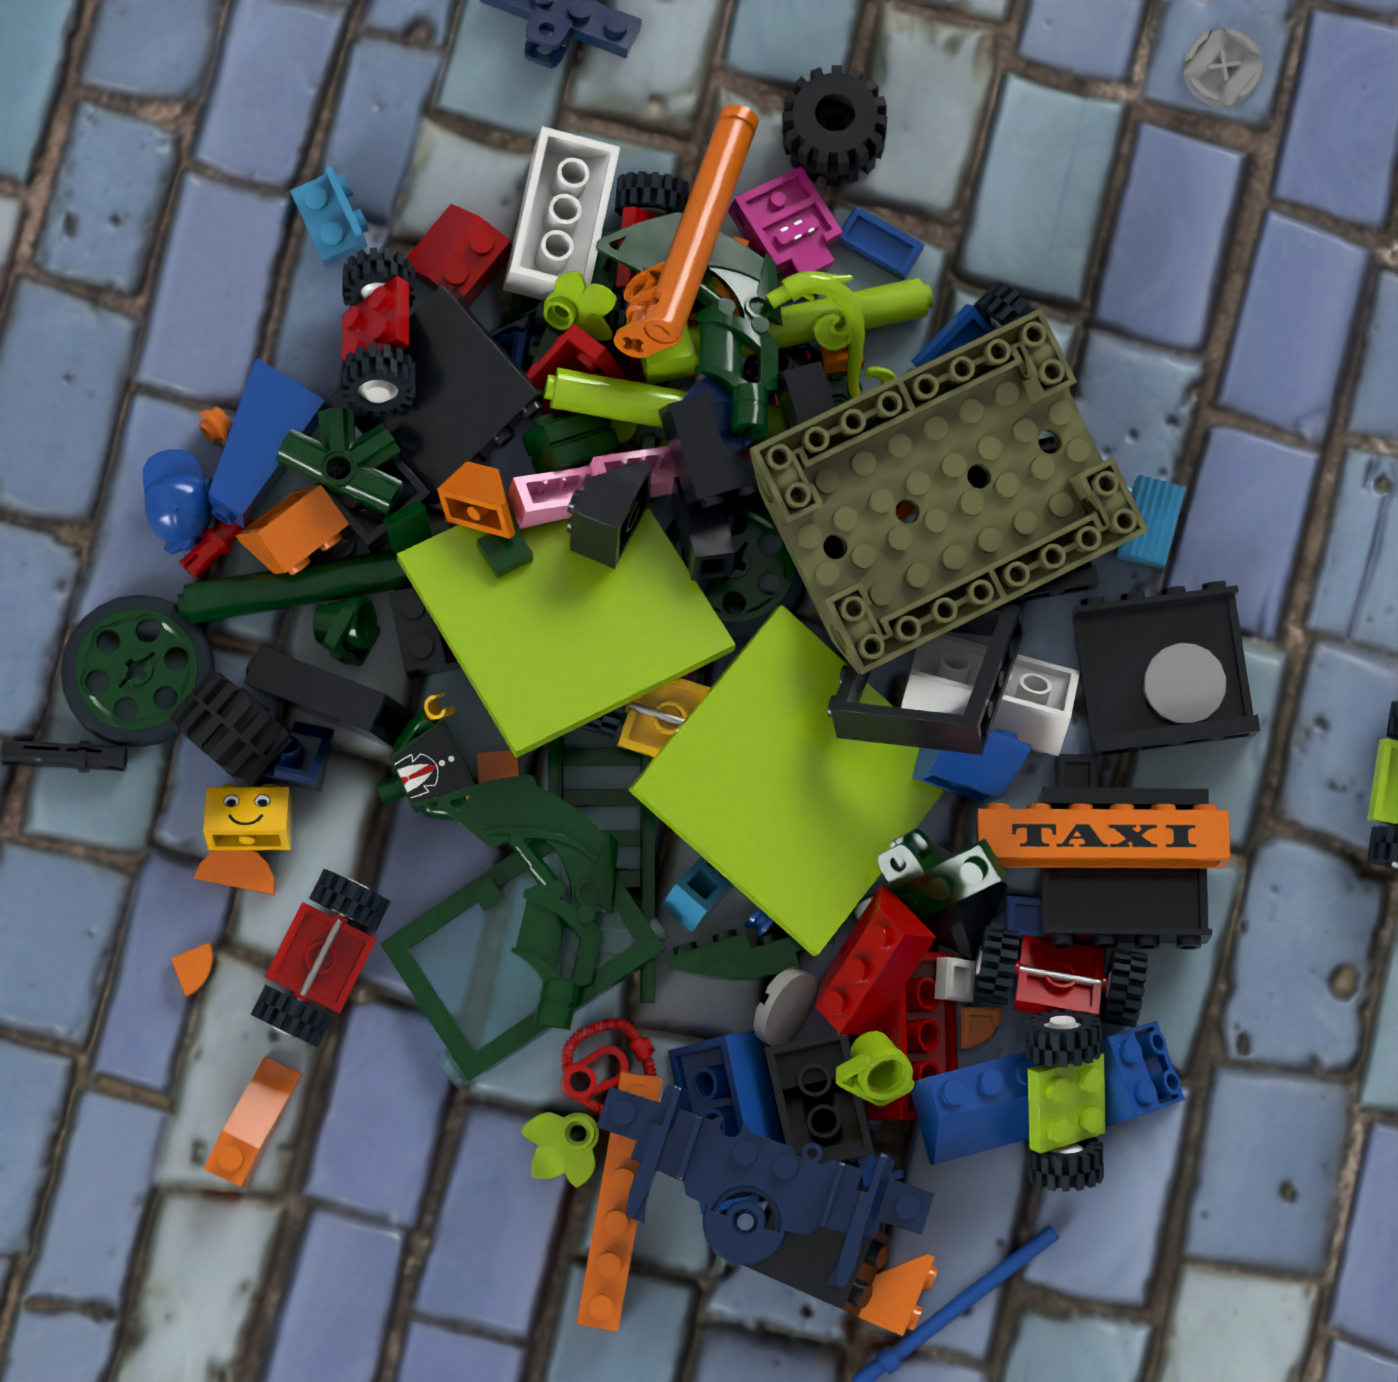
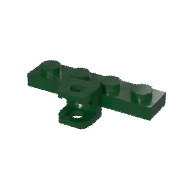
[852,829,1007,920]

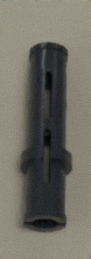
[0,739,128,773]

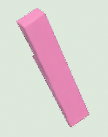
[506,446,752,530]

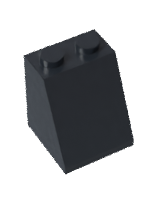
[743,1202,891,1316]

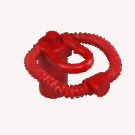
[559,1018,657,1115]

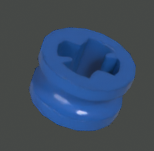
[744,908,775,938]

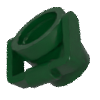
[313,596,381,666]

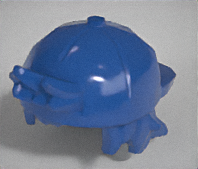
[143,449,213,554]

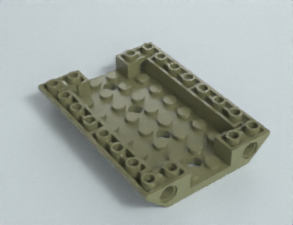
[749,308,1149,675]

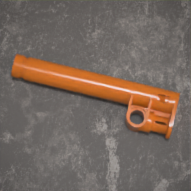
[614,104,759,358]

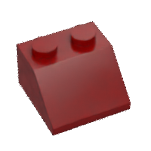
[405,203,512,308]

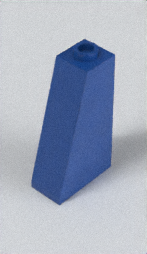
[208,358,326,528]

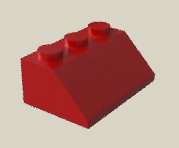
[815,885,936,1035]

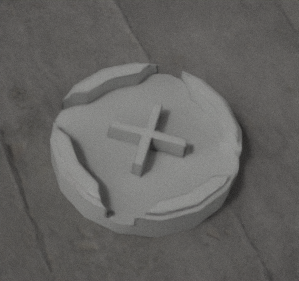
[1183,28,1263,108]
[1143,643,1226,725]
[753,967,817,1046]

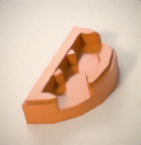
[193,850,276,896]

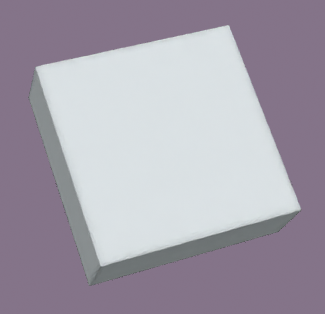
[935,957,976,1003]

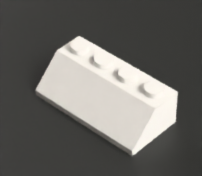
[502,126,620,300]
[901,634,1080,756]

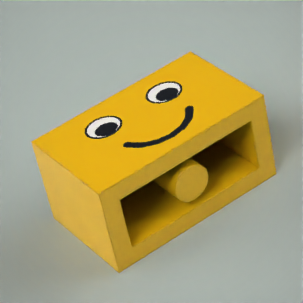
[203,784,294,850]

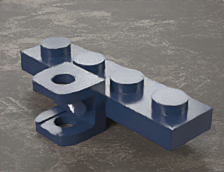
[479,0,642,69]

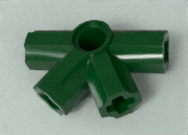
[276,407,403,515]

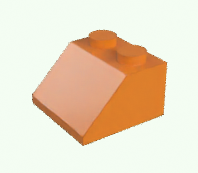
[235,484,349,575]

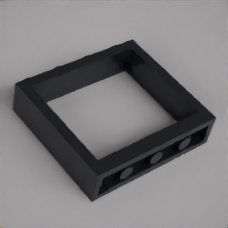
[828,603,1025,755]

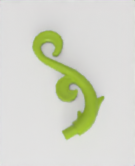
[766,270,896,399]

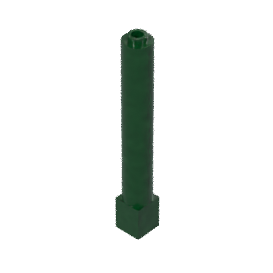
[177,549,413,624]

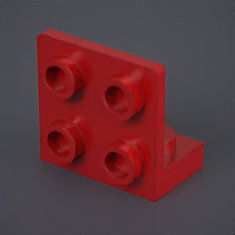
[526,323,629,419]

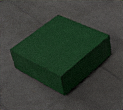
[383,500,433,554]
[477,523,533,578]

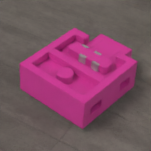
[727,166,843,278]

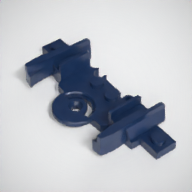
[597,1084,935,1288]

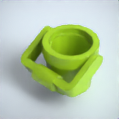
[836,1031,914,1106]

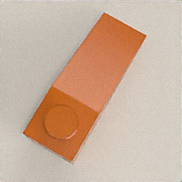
[204,1056,303,1187]

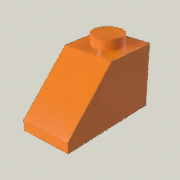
[437,461,515,539]

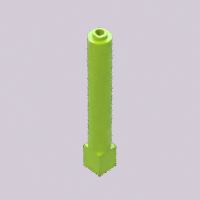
[639,278,933,385]
[543,367,785,445]

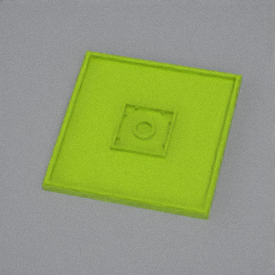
[397,452,736,758]
[628,604,945,956]

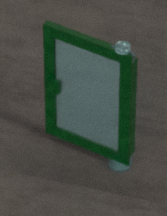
[380,839,669,1089]

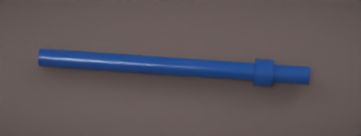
[850,1225,1059,1382]

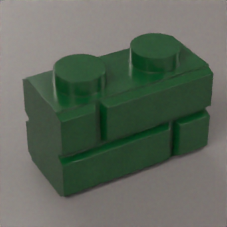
[522,411,621,474]

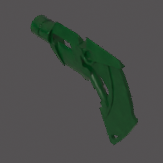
[596,212,783,439]
[437,774,619,1031]

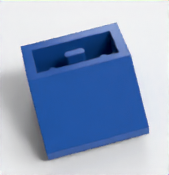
[912,729,1031,805]
[1101,1021,1185,1128]

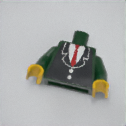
[375,692,475,821]

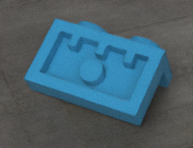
[290,165,370,265]

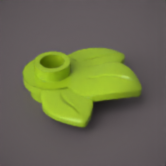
[543,271,617,341]
[521,1112,599,1188]

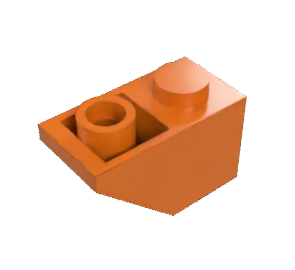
[855,1254,939,1336]

